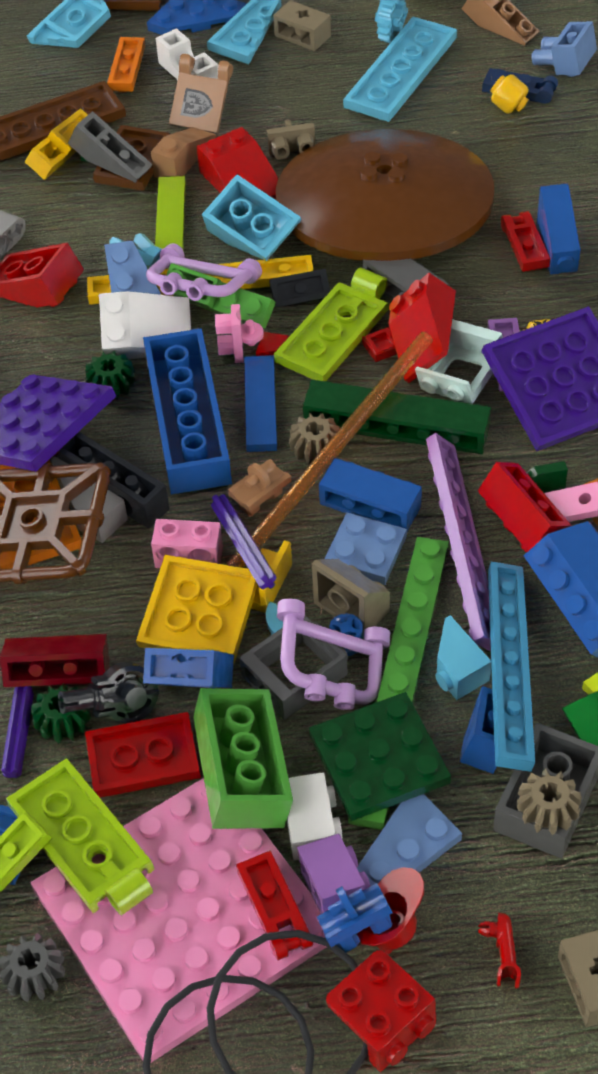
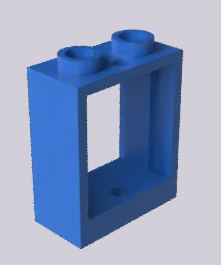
[143,648,234,689]

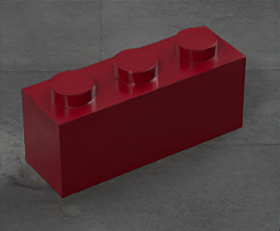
[0,634,110,687]

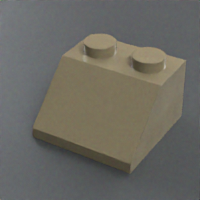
[312,559,390,635]

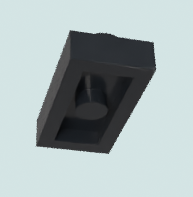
[269,268,330,309]

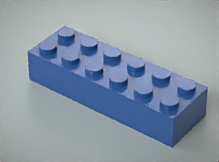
[143,328,232,495]

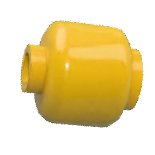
[490,74,529,114]

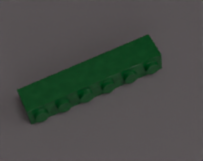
[303,379,491,455]

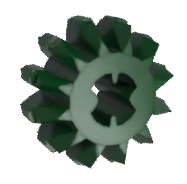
[85,350,135,400]
[31,683,91,744]

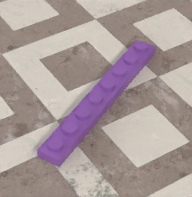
[426,433,491,652]

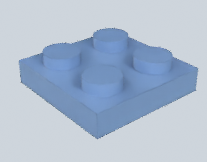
[325,512,407,585]

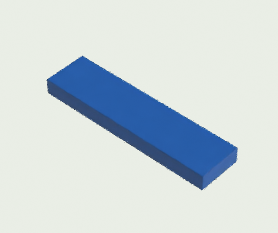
[244,355,277,452]

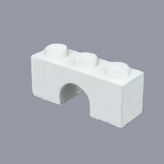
[156,28,218,80]

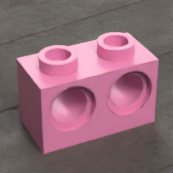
[151,519,223,568]

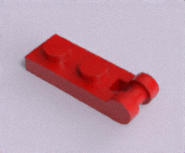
[501,211,550,272]
[236,850,314,961]

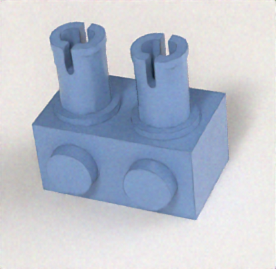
[532,21,597,77]

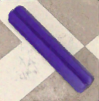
[1,686,34,779]

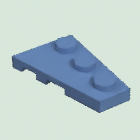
[104,241,161,295]
[357,794,462,886]

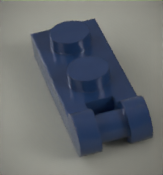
[482,68,559,104]

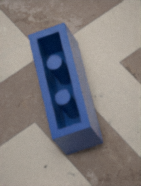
[319,458,422,532]

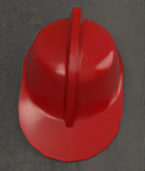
[357,867,425,954]

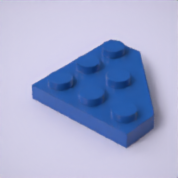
[147,0,247,35]

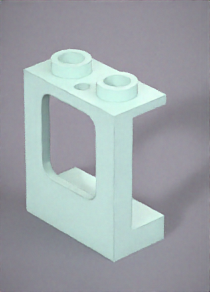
[415,319,503,404]

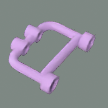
[146,243,262,301]
[277,599,391,710]

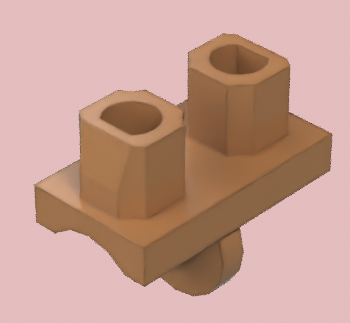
[228,459,291,516]

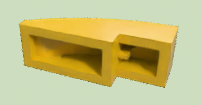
[25,108,88,180]

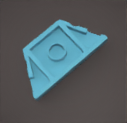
[27,0,111,48]

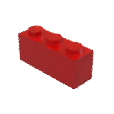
[478,462,572,553]

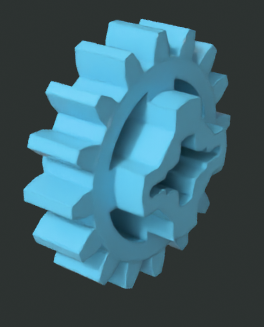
[375,0,408,43]

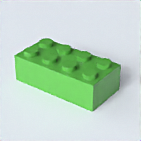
[193,688,293,829]

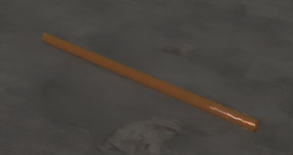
[226,332,433,568]

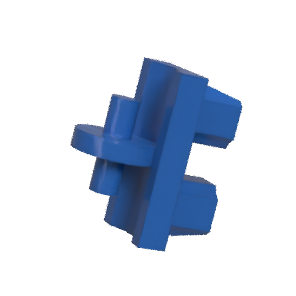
[317,883,393,953]

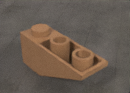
[461,0,540,46]

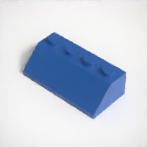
[524,521,598,657]

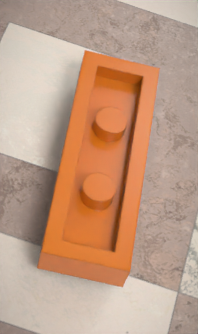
[107,37,145,92]

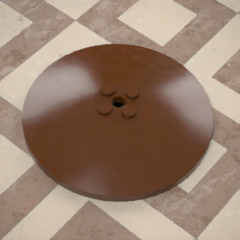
[276,129,494,261]

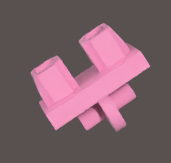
[215,304,264,363]

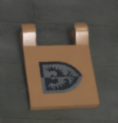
[169,54,234,133]

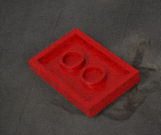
[85,712,201,798]

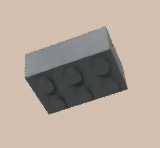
[493,723,598,859]

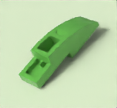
[166,263,276,329]

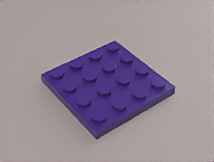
[481,306,598,451]
[0,375,116,472]

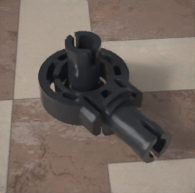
[58,662,160,723]

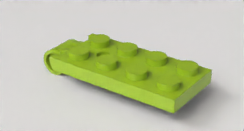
[274,267,389,381]
[6,758,155,916]

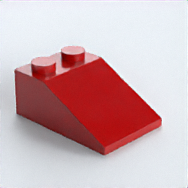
[197,127,279,199]
[0,242,84,308]
[388,273,456,383]

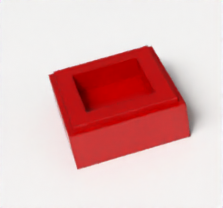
[362,327,397,362]

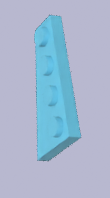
[207,0,281,65]

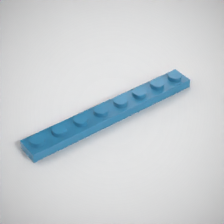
[488,561,535,772]

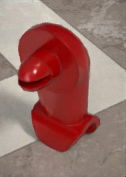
[478,912,521,989]

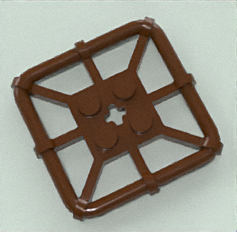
[0,462,111,585]

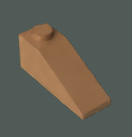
[151,127,216,178]

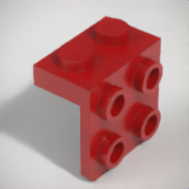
[326,950,437,1073]

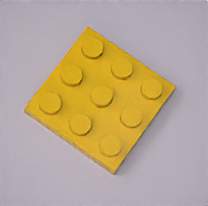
[136,555,258,665]

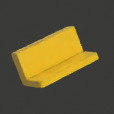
[251,540,292,613]

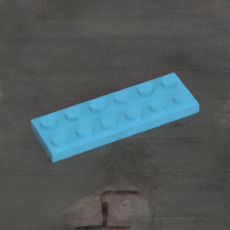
[343,16,457,122]

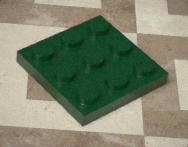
[309,692,451,821]

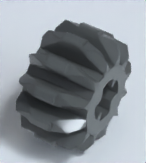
[0,933,65,1003]

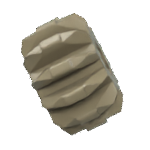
[289,413,341,464]
[517,768,582,836]

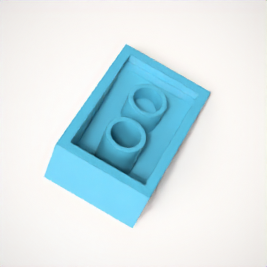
[202,174,302,261]

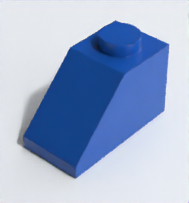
[460,686,497,774]

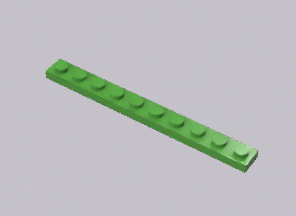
[348,537,449,830]

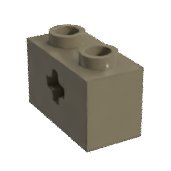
[273,0,331,51]
[558,930,598,1028]

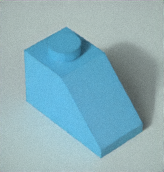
[435,615,491,700]

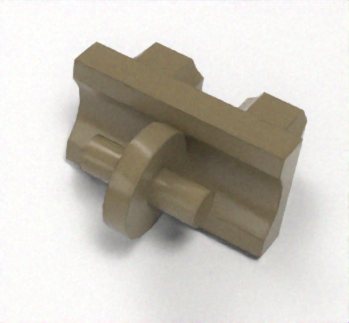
[266,120,315,159]

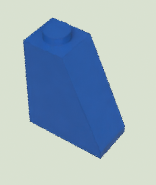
[536,183,581,274]

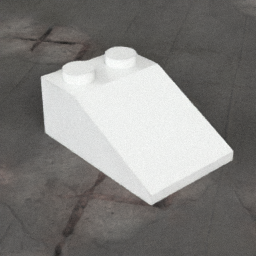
[99,291,191,359]

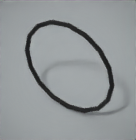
[206,930,368,1074]
[142,975,315,1074]

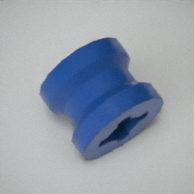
[329,613,363,656]

